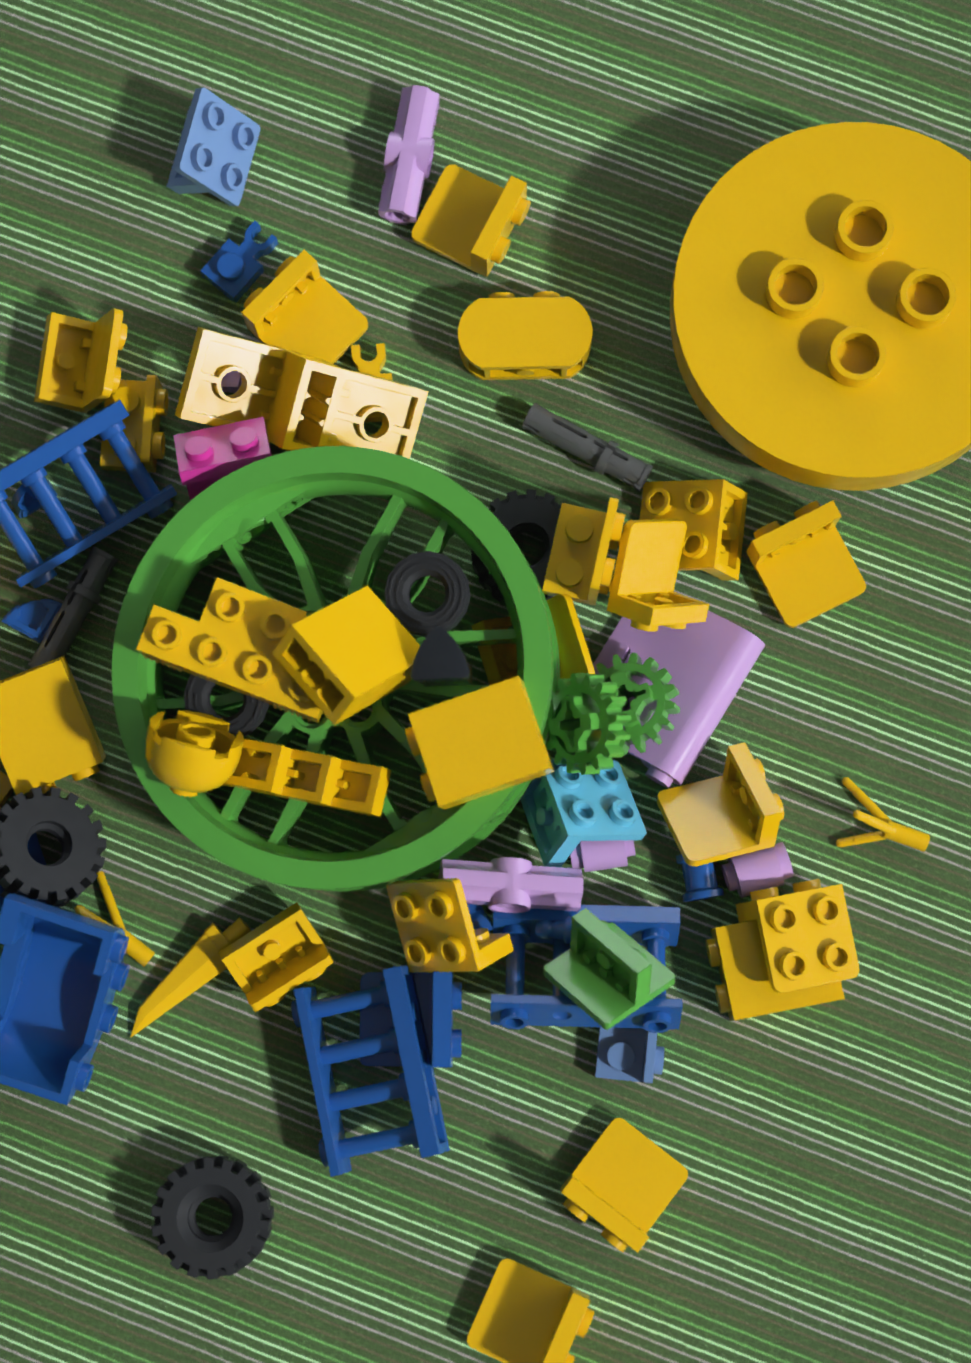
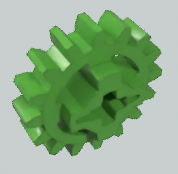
[596,652,680,755]
[545,673,631,775]

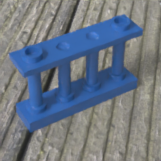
[0,399,177,589]
[490,905,683,1033]
[291,965,450,1177]

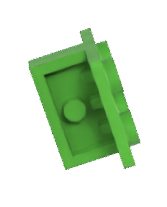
[544,908,675,1030]

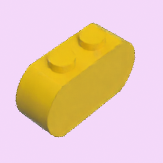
[458,291,593,380]

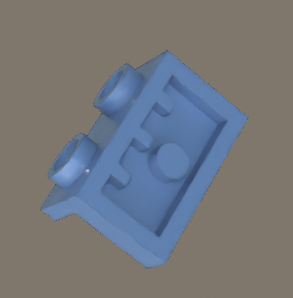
[595,1027,664,1084]

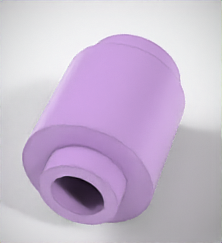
[570,840,636,872]
[721,842,793,898]

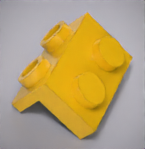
[218,902,333,1012]

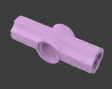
[378,85,440,225]
[438,857,583,913]

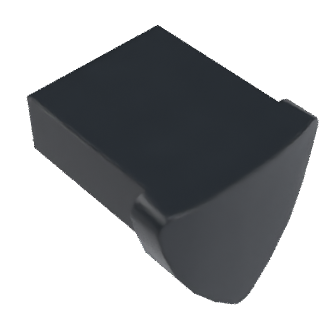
[411,626,472,687]

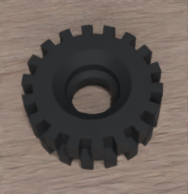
[471,489,564,602]
[0,787,107,908]
[151,1155,274,1280]

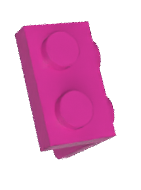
[173,417,272,500]

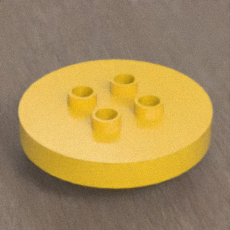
[670,122,971,491]

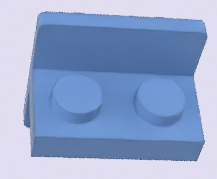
[167,88,261,206]

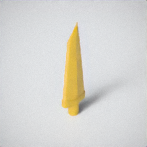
[130,917,252,1038]

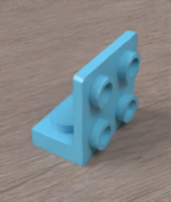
[520,760,647,868]

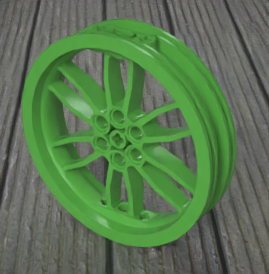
[111,446,560,892]

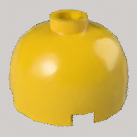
[145,710,244,797]

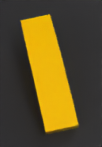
[223,738,391,817]

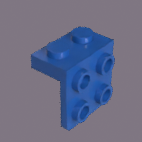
[360,971,462,1067]

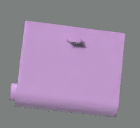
[593,610,765,788]

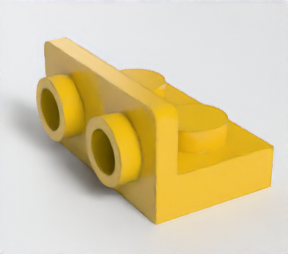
[100,375,169,473]

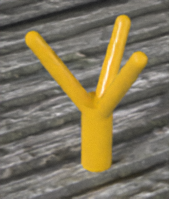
[836,777,930,852]
[75,871,155,967]

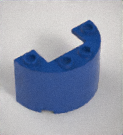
[0,893,130,1105]

